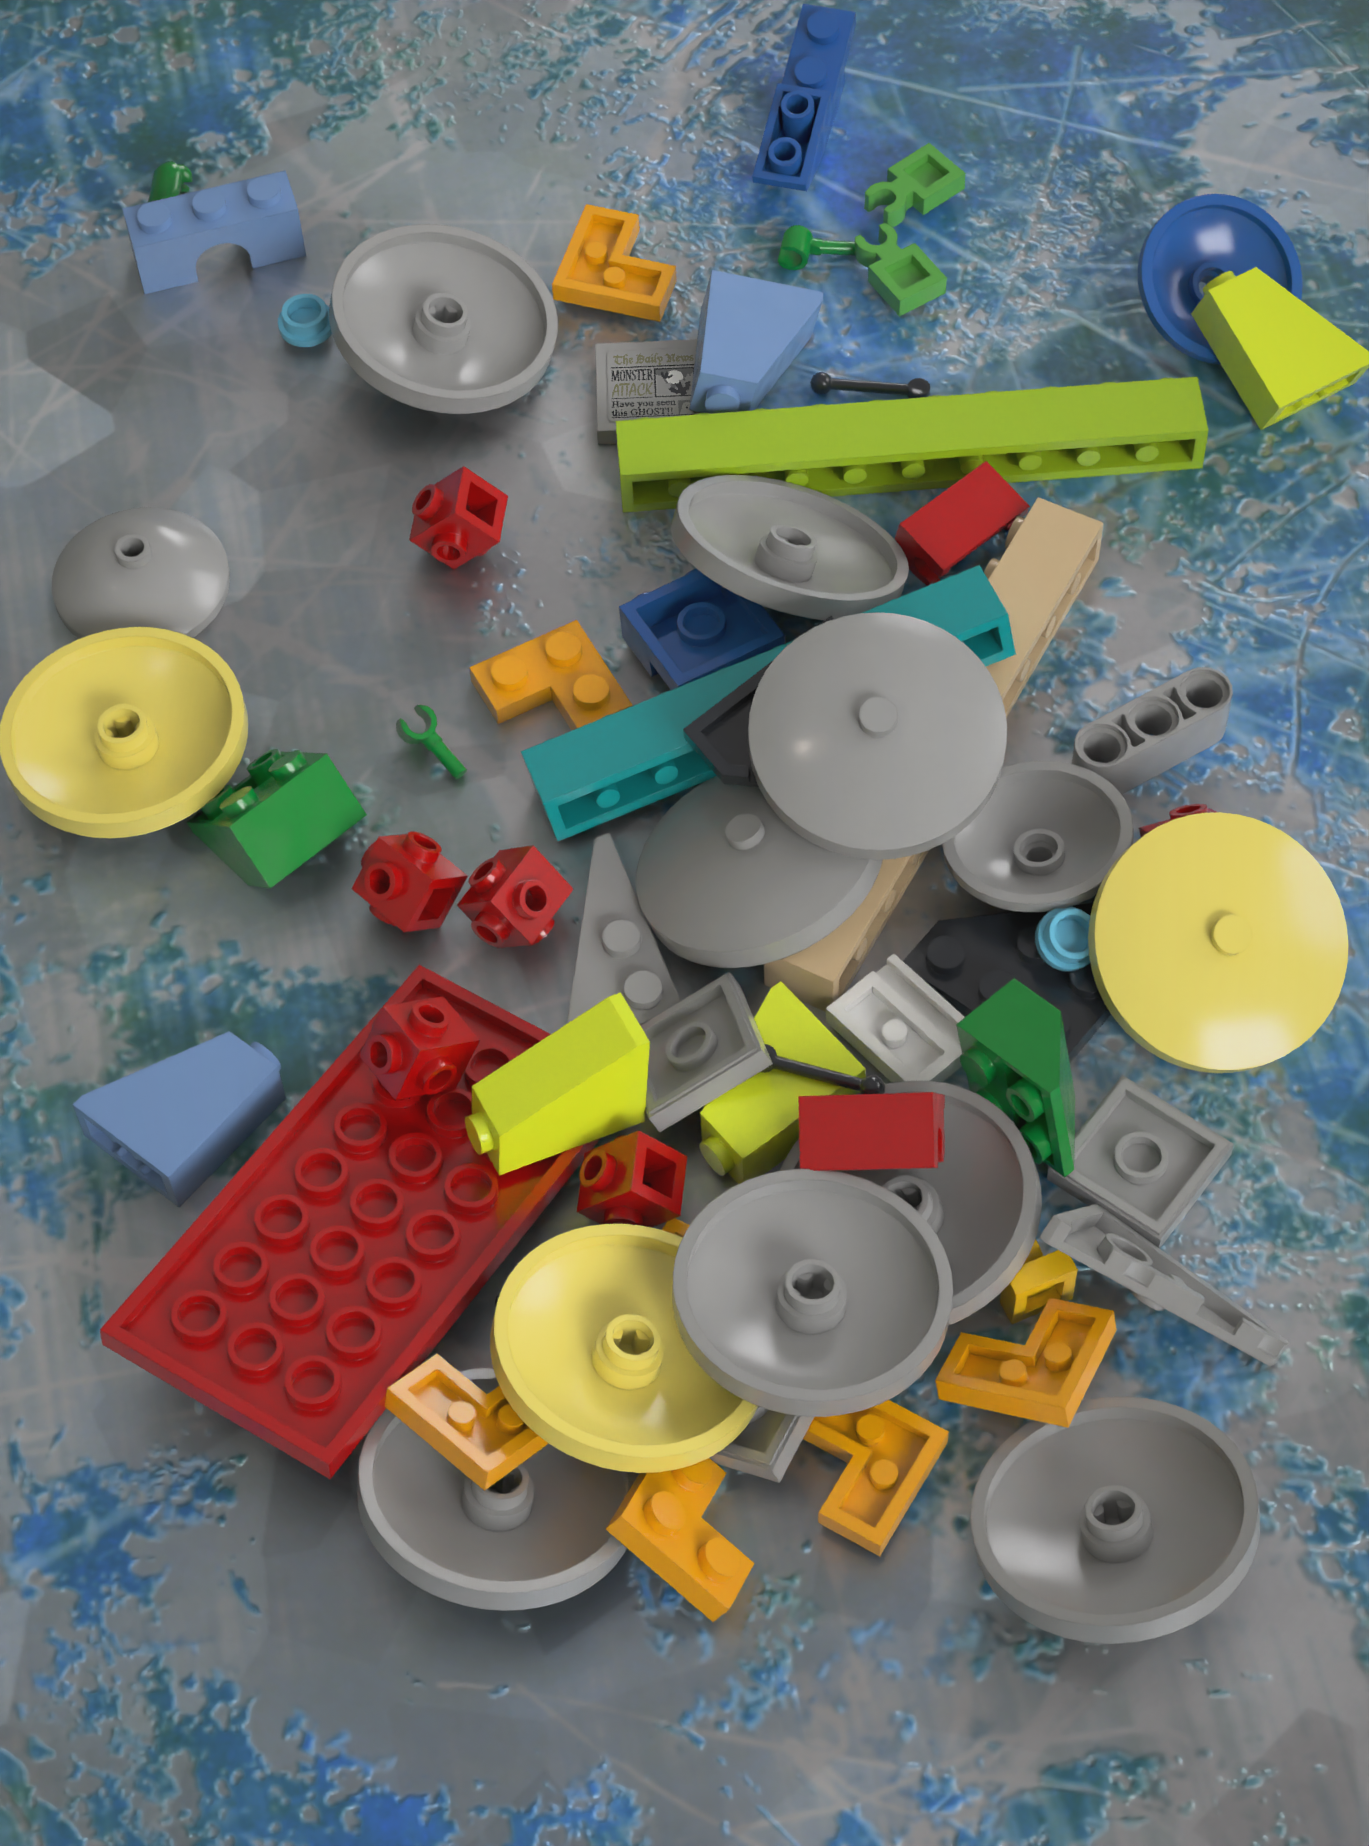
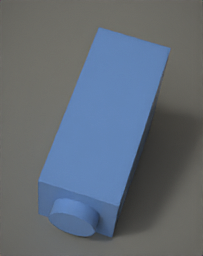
[689,270,824,414]
[73,1031,286,1207]

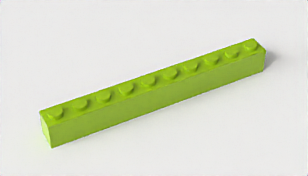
[615,377,1209,513]

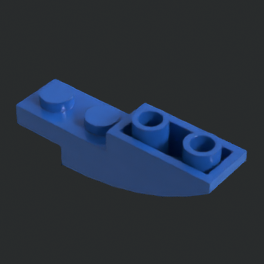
[752,4,856,191]

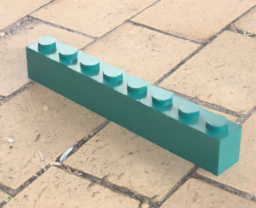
[521,565,1016,842]

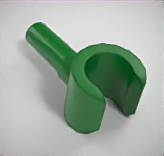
[778,225,855,270]
[396,705,467,780]

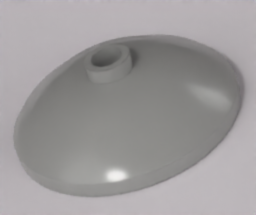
[52,507,230,639]
[942,761,1134,912]

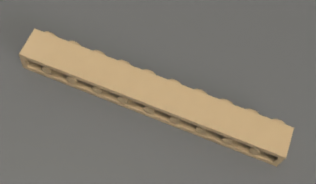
[764,497,1103,1012]

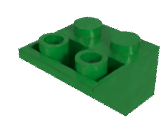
[186,749,367,889]
[956,978,1075,1178]

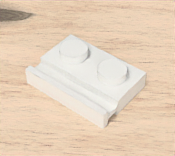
[826,954,965,1083]

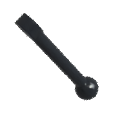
[810,372,930,398]
[761,1044,885,1094]

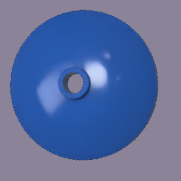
[1138,194,1303,364]

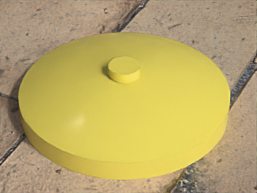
[0,627,248,839]
[1088,812,1348,1073]
[490,1224,758,1473]

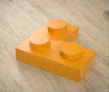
[552,204,677,322]
[469,620,633,731]
[935,1298,1117,1428]
[385,1353,549,1491]
[803,1400,949,1557]
[606,1458,755,1622]

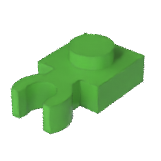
[864,143,966,227]
[854,223,947,317]

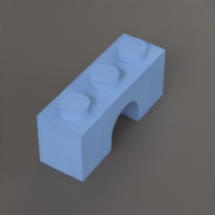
[122,170,306,295]

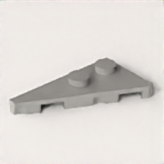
[567,833,681,1026]
[1039,1204,1289,1366]

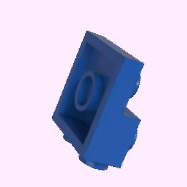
[619,568,785,690]

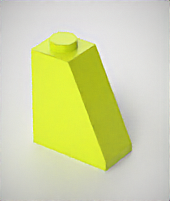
[1191,267,1369,430]
[699,981,866,1184]
[465,992,650,1176]

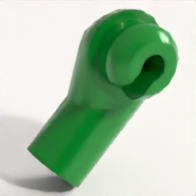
[148,161,193,202]

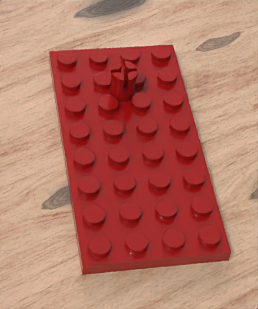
[100,964,601,1479]

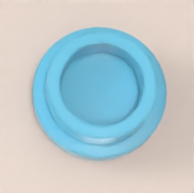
[278,294,332,347]
[1035,907,1090,971]

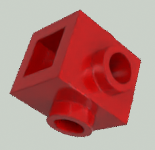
[409,466,508,569]
[351,831,468,932]
[457,845,574,948]
[359,996,480,1100]
[577,1130,688,1227]

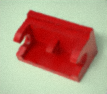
[894,461,1030,586]
[798,1092,945,1171]

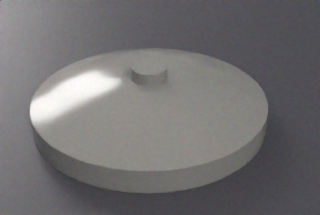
[329,224,558,414]
[671,475,909,620]
[748,612,1007,860]
[635,776,883,968]
[780,1081,1042,1325]
[672,1169,953,1417]
[356,1368,639,1611]
[970,1397,1260,1644]

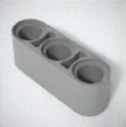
[1072,667,1233,794]

